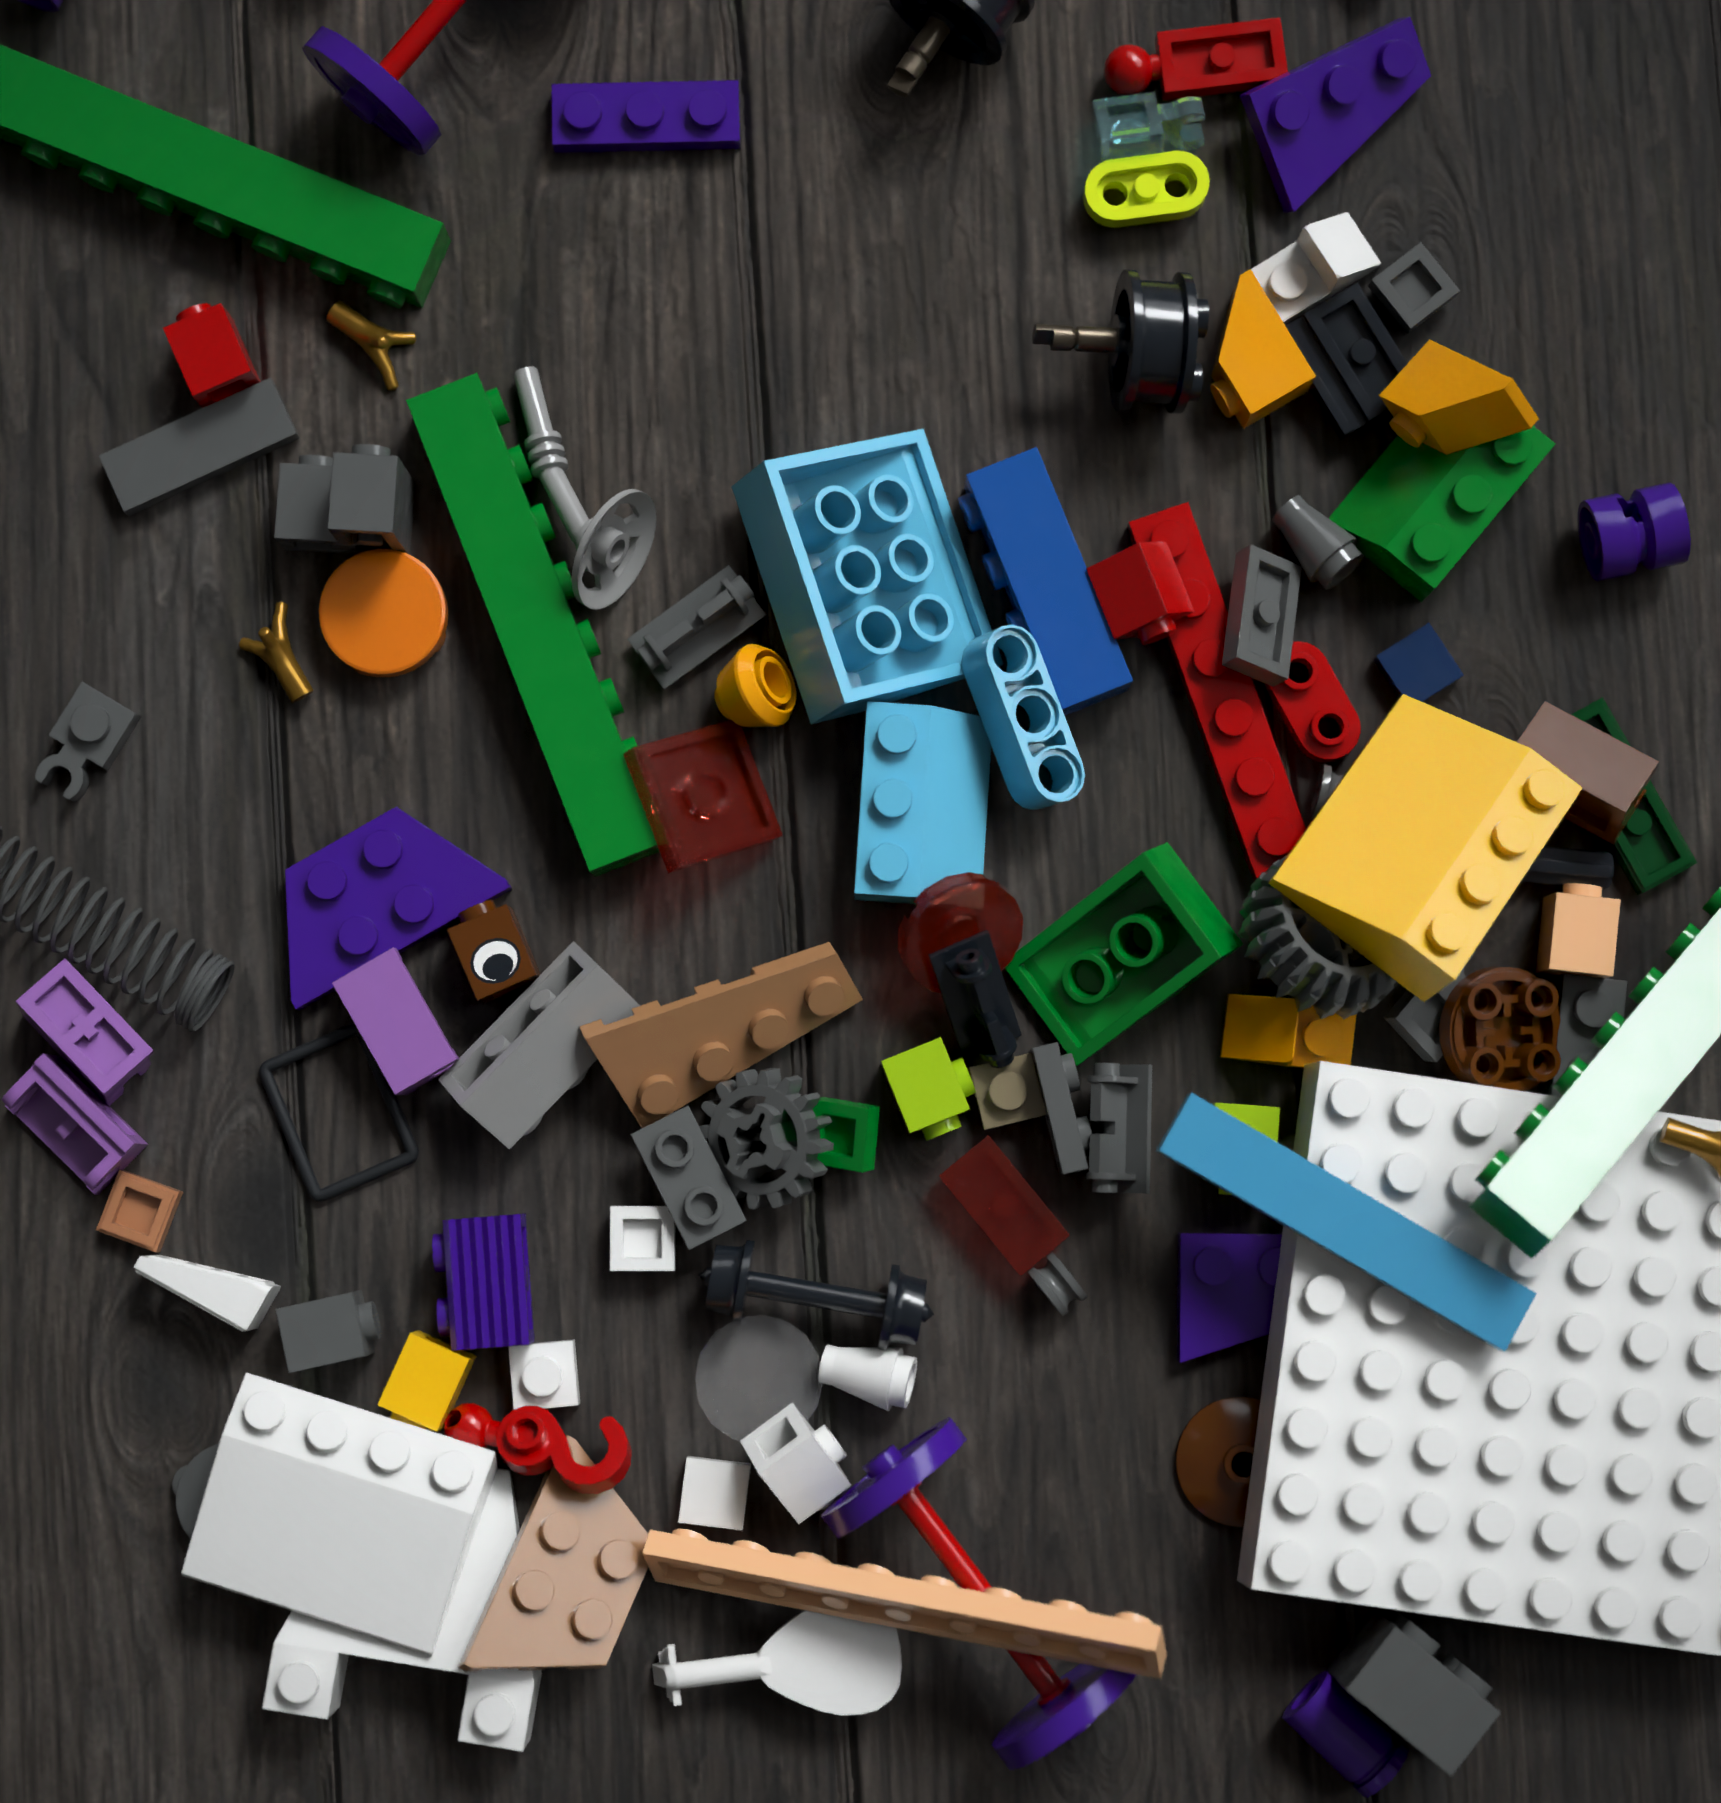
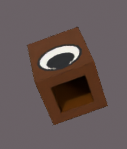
[447,900,541,1004]

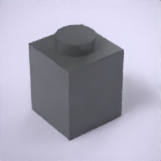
[276,1290,381,1373]

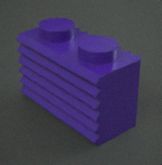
[432,1214,535,1351]

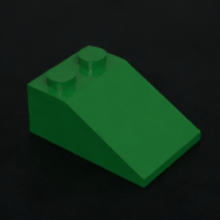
[1002,842,1244,1066]

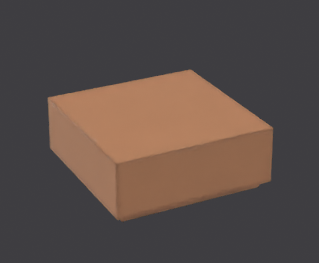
[96,1170,183,1253]

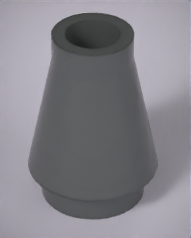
[1272,495,1364,590]

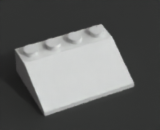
[181,1372,498,1656]

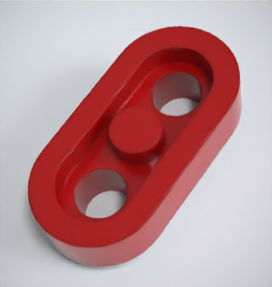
[1264,641,1361,763]

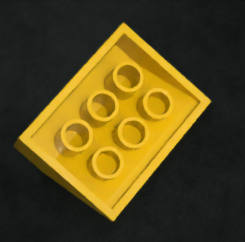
[1268,694,1582,1002]

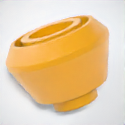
[714,644,797,727]

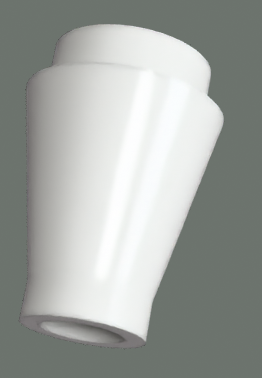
[818,1345,917,1411]

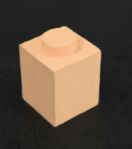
[1536,883,1621,979]

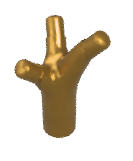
[327,301,416,391]
[239,602,314,703]
[1659,1117,1721,1178]

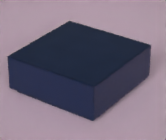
[1373,622,1464,702]

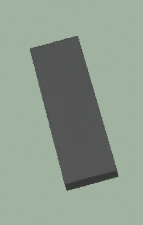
[99,377,300,516]

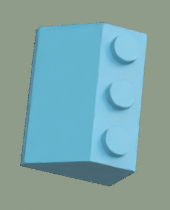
[854,701,991,908]

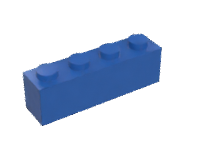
[958,447,1133,716]

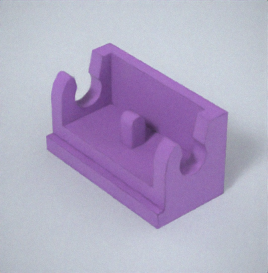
[332,947,459,1095]
[16,958,154,1106]
[1,1053,148,1195]

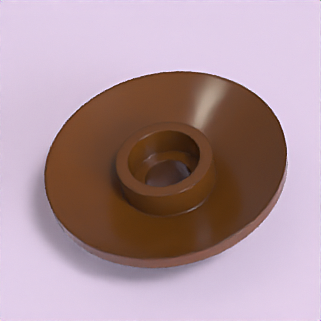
[1175,1396,1260,1527]

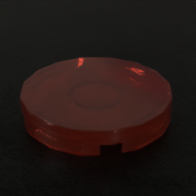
[898,872,1023,993]

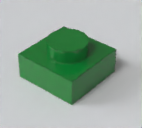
[813,1097,880,1173]

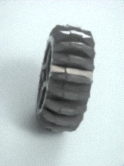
[1238,856,1398,1020]

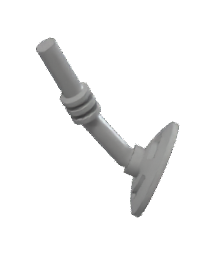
[513,366,656,609]

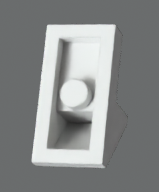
[1251,212,1381,324]

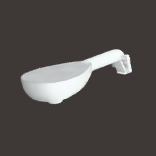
[652,1610,902,1716]

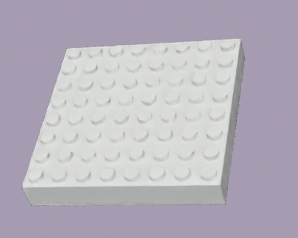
[1237,1061,1721,1656]

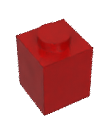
[163,303,260,408]
[1086,542,1195,645]

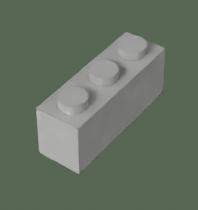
[438,941,640,1150]

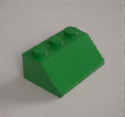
[1329,426,1556,603]

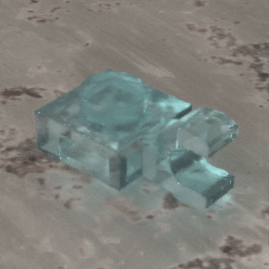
[1093,92,1205,161]

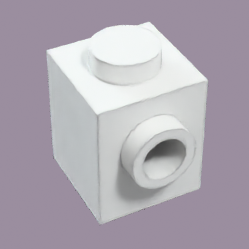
[740,1402,852,1524]

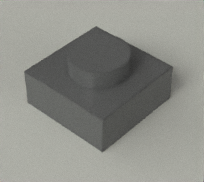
[1368,242,1460,335]

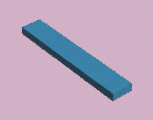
[1156,1093,1537,1352]

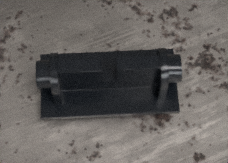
[928,930,1022,1068]

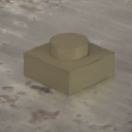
[968,1053,1046,1130]

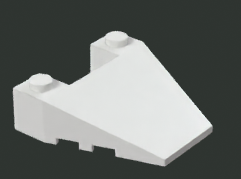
[262,1467,542,1752]

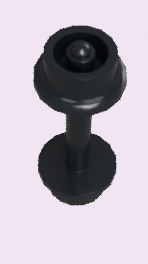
[699,1240,934,1350]

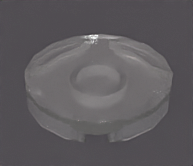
[695,1314,823,1441]

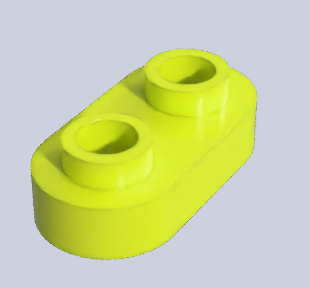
[1083,151,1210,228]

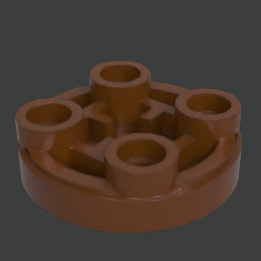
[1439,967,1561,1091]

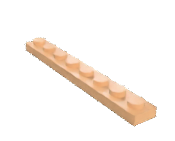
[642,1529,1167,1679]

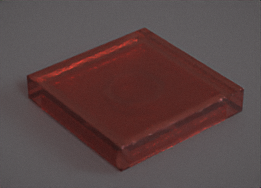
[623,720,783,874]

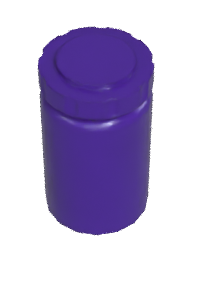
[1282,1671,1409,1798]

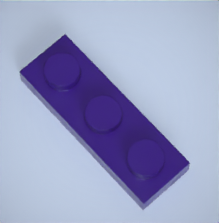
[552,80,741,153]

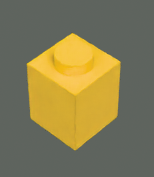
[377,1330,477,1432]

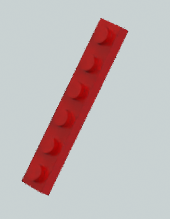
[1127,502,1306,880]

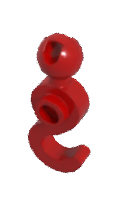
[444,1403,632,1494]

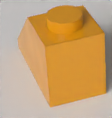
[1210,269,1316,429]
[1379,339,1539,455]

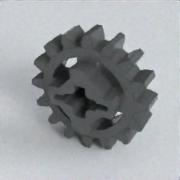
[699,1068,834,1209]

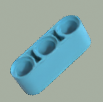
[961,624,1085,810]

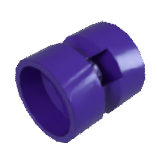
[1578,482,1691,582]

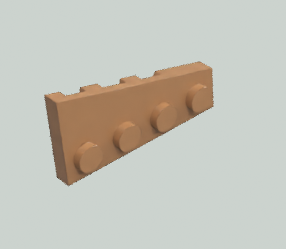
[579,942,863,1128]

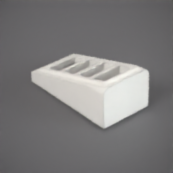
[134,1255,281,1332]

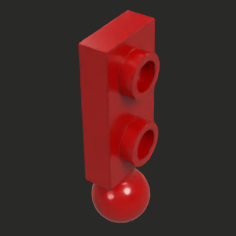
[1104,17,1288,101]

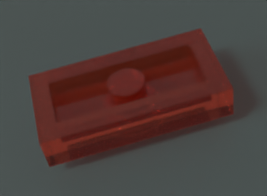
[939,1135,1070,1276]

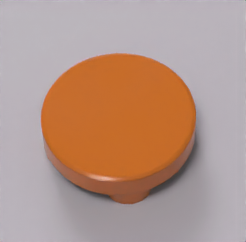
[319,549,448,677]

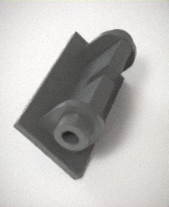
[627,565,766,690]
[1085,1063,1152,1194]
[631,1106,747,1250]

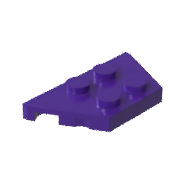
[285,807,512,1010]

